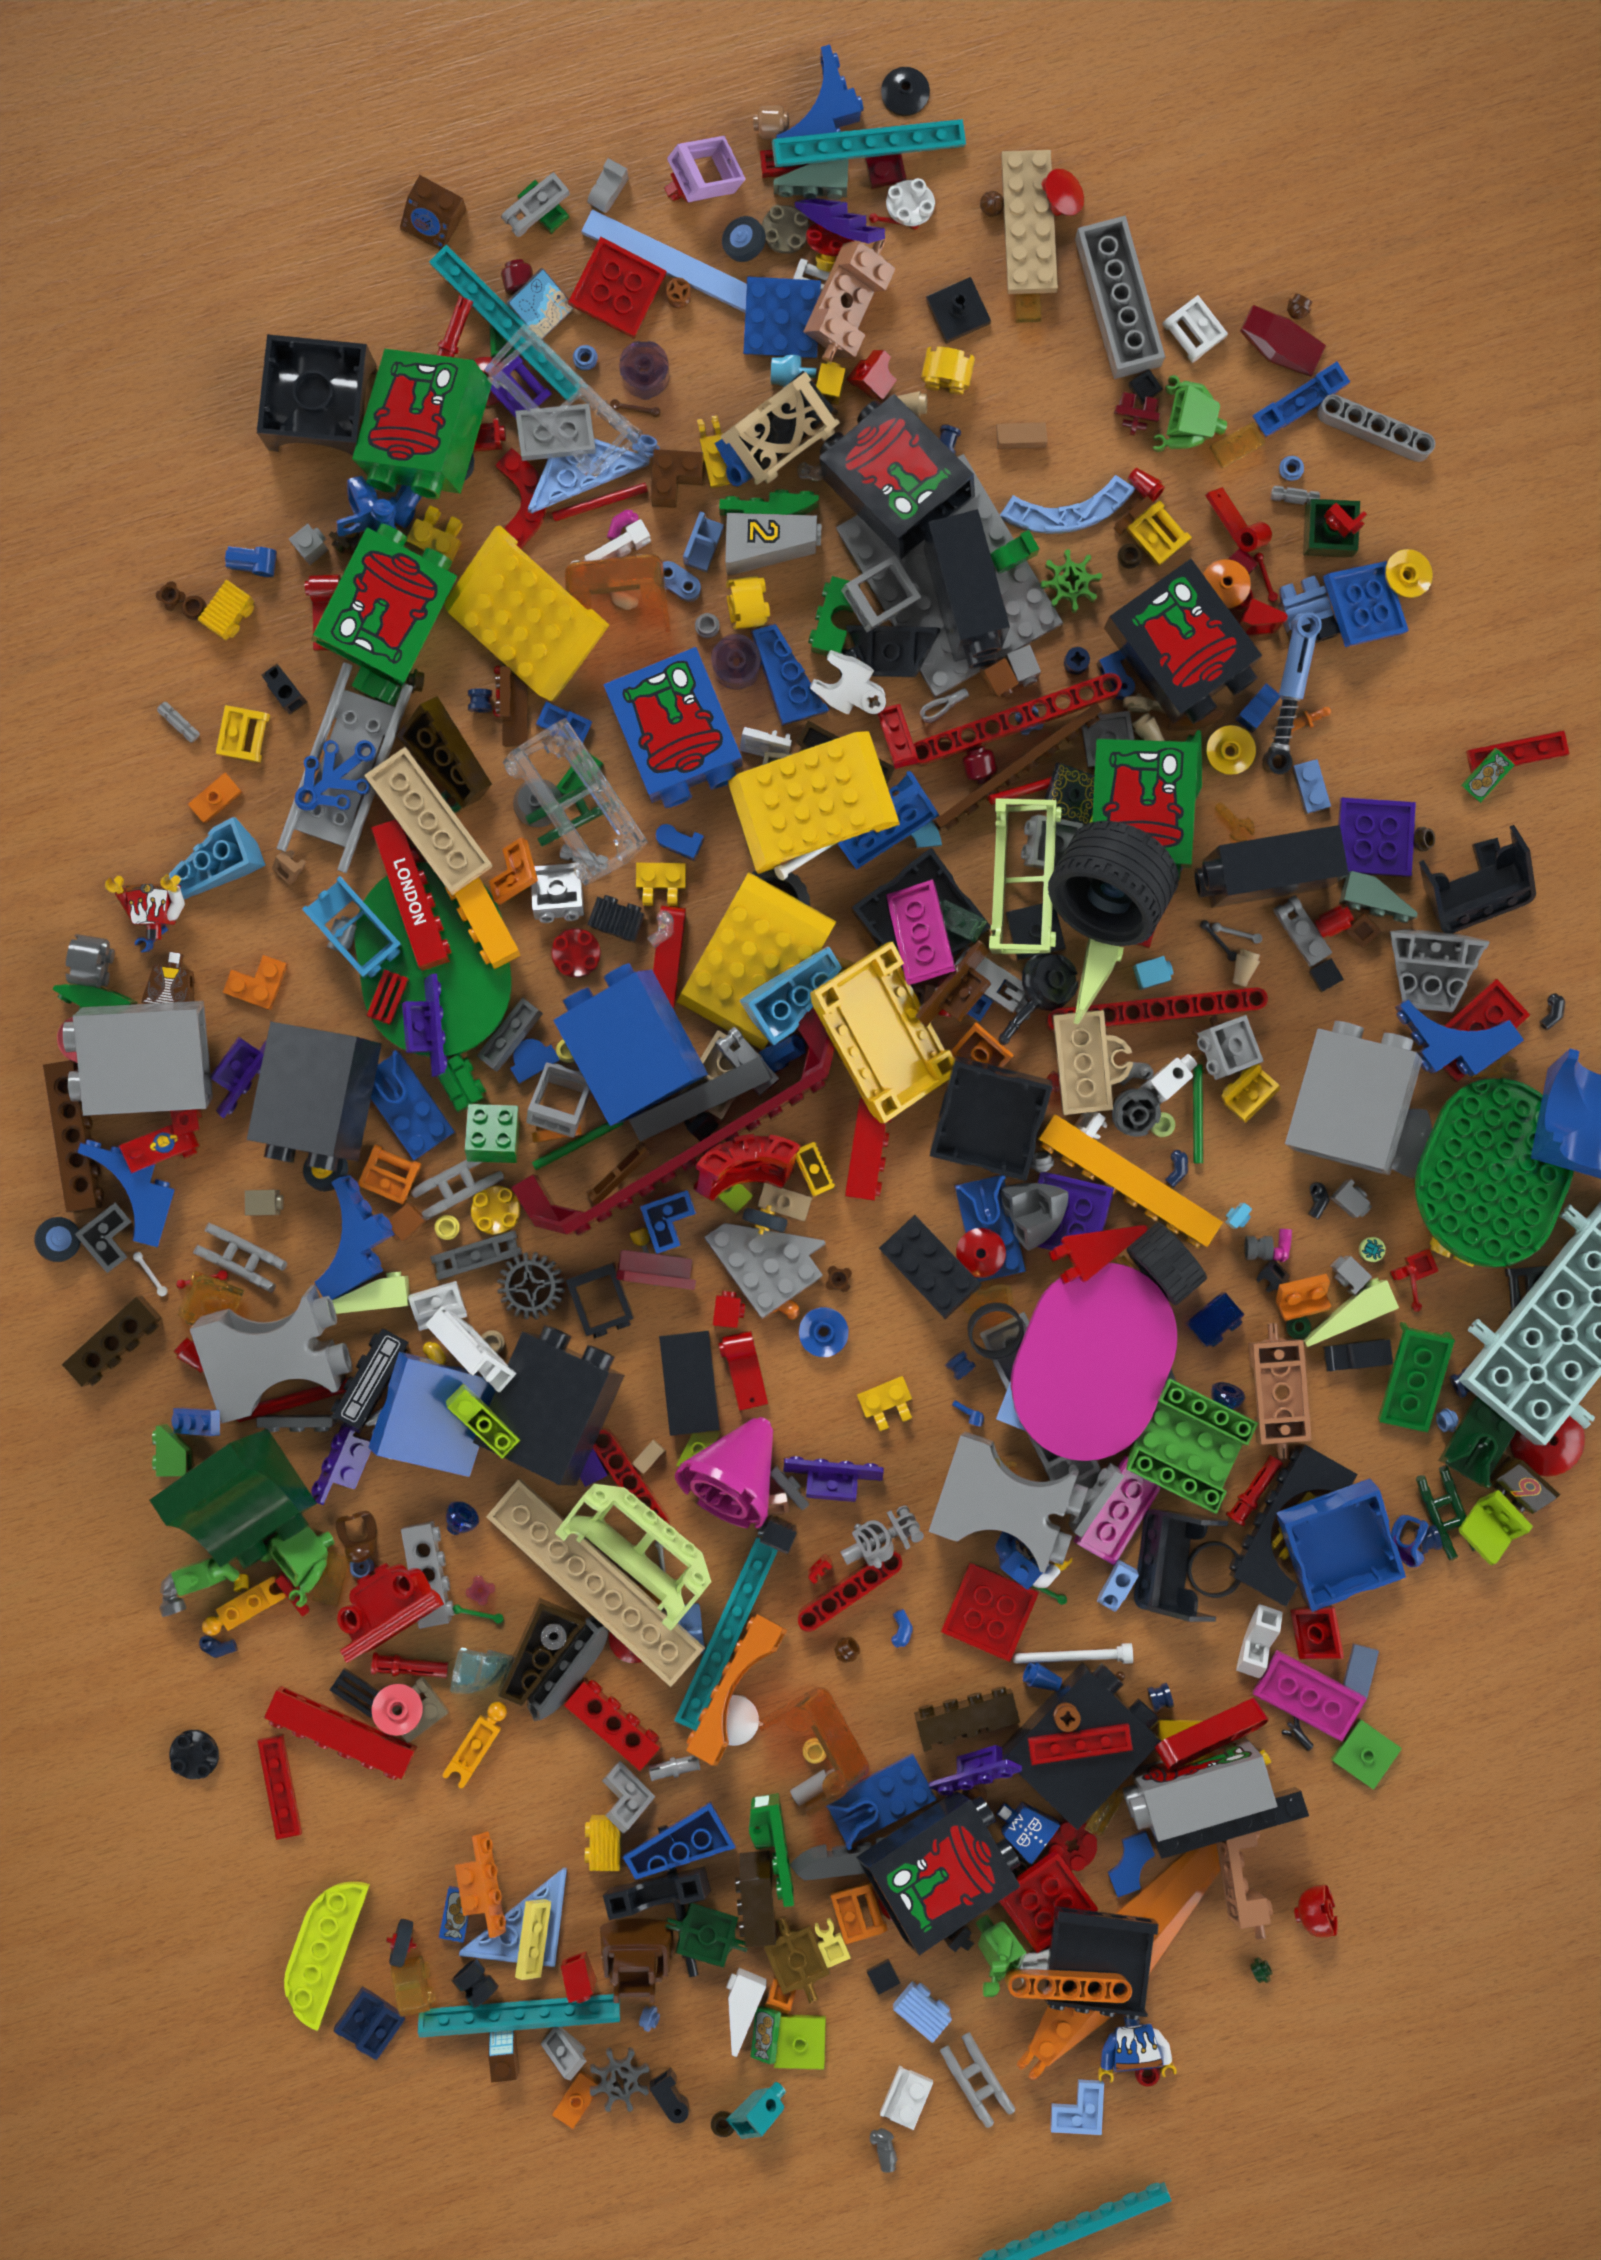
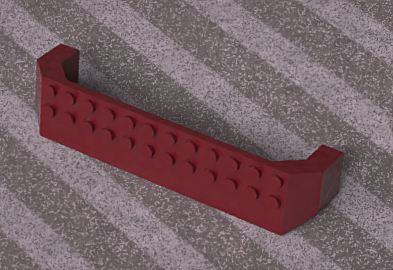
[511,1007,835,1236]

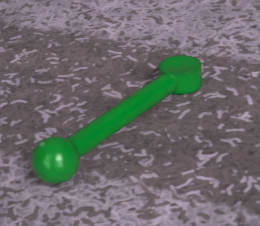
[1031,1585,1067,1605]
[453,1605,504,1624]

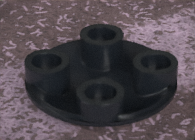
[169,1730,219,1779]

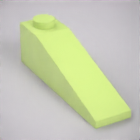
[1074,938,1124,1024]
[332,1271,410,1314]
[1303,1277,1399,1347]

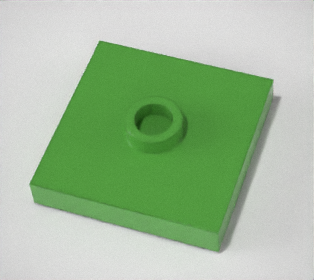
[1331,1718,1402,1790]

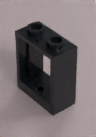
[566,1262,635,1339]

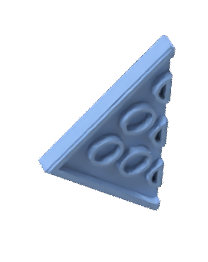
[528,438,650,513]
[459,1868,567,1967]

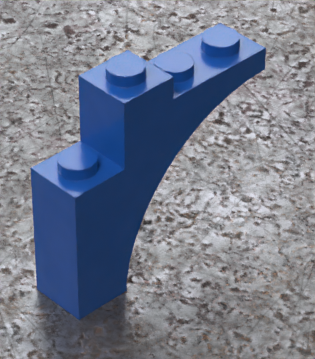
[776,44,864,167]
[1395,999,1524,1076]
[78,1139,175,1247]
[314,1175,395,1300]

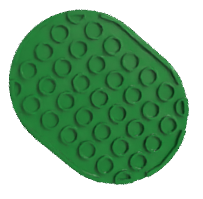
[355,862,512,1057]
[1415,1078,1574,1268]

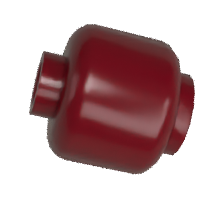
[501,259,534,296]
[962,746,997,785]

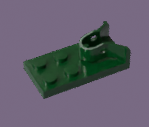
[1438,1396,1517,1488]

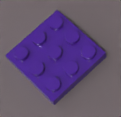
[1338,797,1416,877]
[1037,1172,1114,1251]

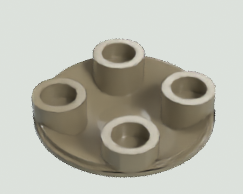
[762,205,810,254]

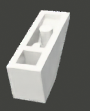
[726,1968,766,2057]

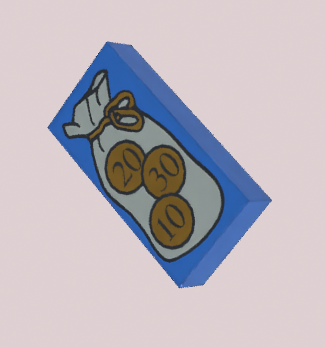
[439,1886,469,1943]

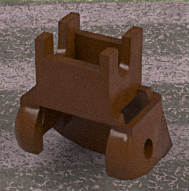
[600,1919,674,2003]

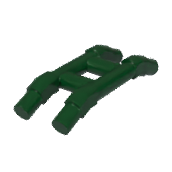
[525,779,615,847]
[1416,1466,1476,1561]

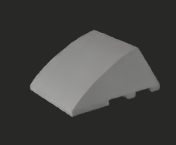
[1390,929,1490,1012]

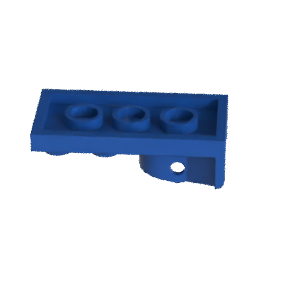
[837,771,940,870]
[371,1050,456,1161]
[954,1175,1026,1282]
[824,1753,936,1850]

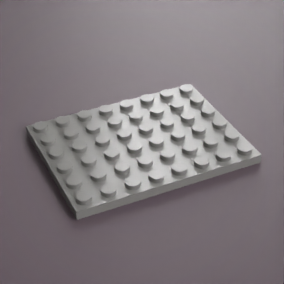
[836,454,1063,698]

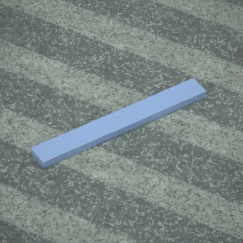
[581,209,747,313]

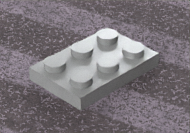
[515,404,596,461]

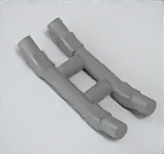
[411,1159,504,1220]
[193,1223,287,1293]
[940,2032,1015,2128]

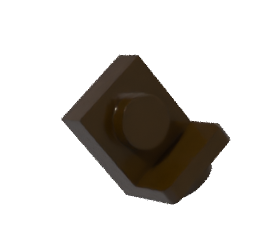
[329,515,365,555]

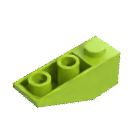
[446,1383,520,1459]

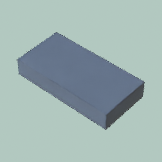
[1343,1643,1379,1699]

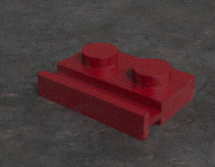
[865,154,906,189]

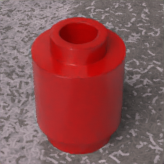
[1315,904,1354,938]

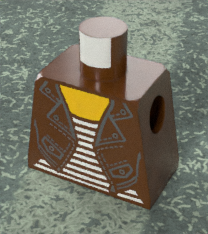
[141,952,194,1004]

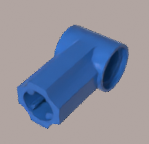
[714,439,754,487]
[389,485,422,528]
[225,546,277,577]
[758,1034,806,1073]

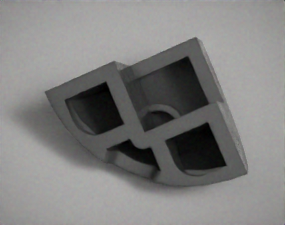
[1392,1109,1432,1179]
[999,1183,1068,1251]

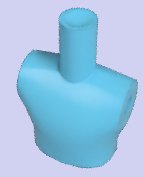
[771,355,817,387]

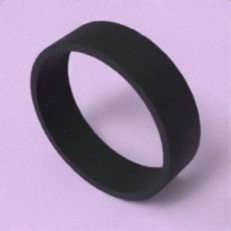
[967,1303,1024,1359]
[1187,1541,1241,1598]

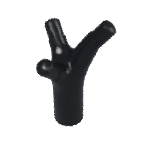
[1282,1717,1314,1751]

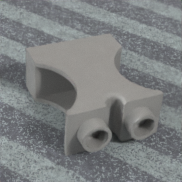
[190,1285,352,1424]
[928,1431,1088,1573]

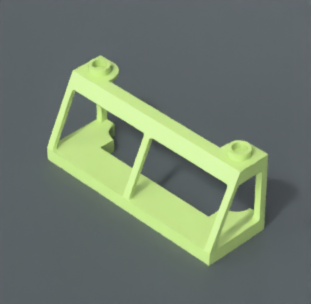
[989,799,1062,954]

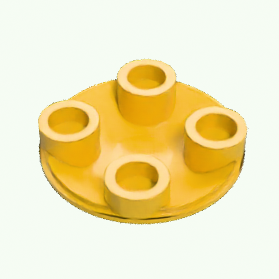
[471,1185,520,1235]

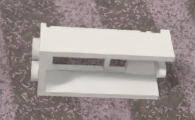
[426,1306,516,1393]

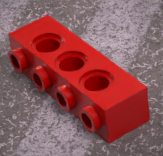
[564,1678,661,1771]

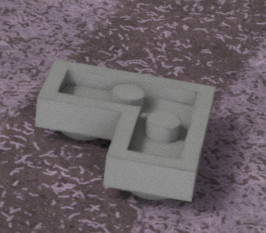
[602,1761,655,1833]

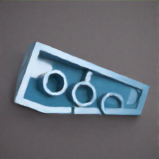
[169,817,265,899]
[739,947,842,1045]

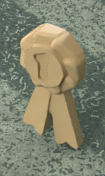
[1123,693,1166,714]

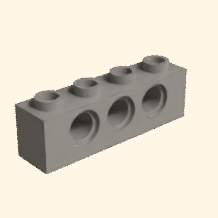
[401,1521,455,1629]

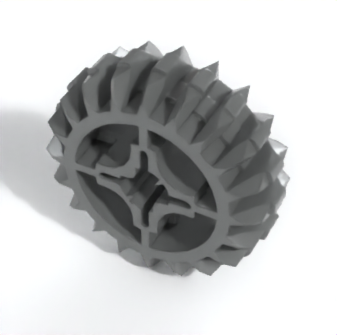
[497,1252,565,1319]

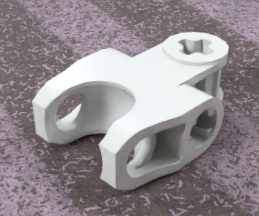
[810,650,886,714]

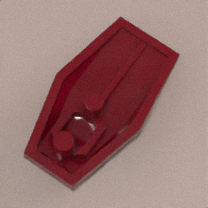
[1240,305,1326,377]

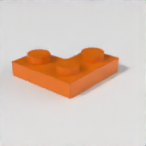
[489,837,538,905]
[223,955,288,1010]

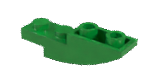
[719,489,819,516]
[52,984,138,1010]

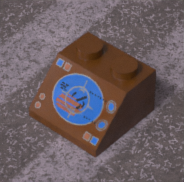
[400,175,467,250]

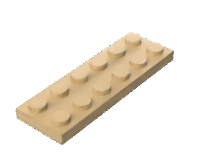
[1001,150,1058,294]
[364,747,493,895]

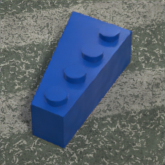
[623,1801,736,1880]

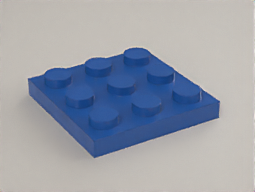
[743,277,821,358]
[1323,561,1409,647]

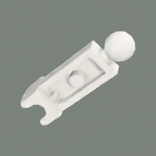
[567,519,651,580]

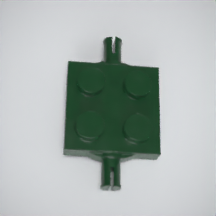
[665,1903,748,1968]

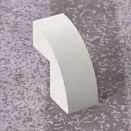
[1236,1604,1283,1679]

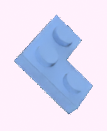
[1050,2079,1104,2135]

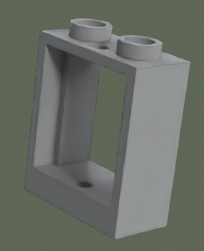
[841,555,921,632]
[526,1062,591,1138]

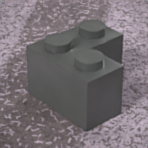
[75,1202,131,1273]

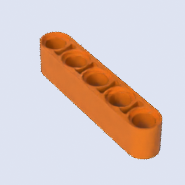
[1005,1968,1132,2003]

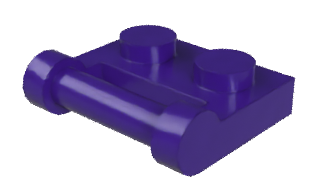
[490,355,552,419]

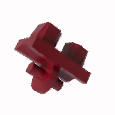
[1114,392,1160,436]

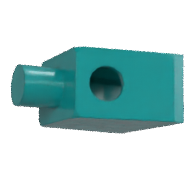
[726,2082,786,2139]

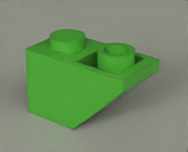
[152,1424,192,1477]

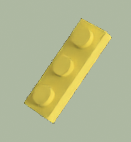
[515,1899,551,1980]

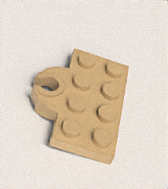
[1053,1010,1133,1115]

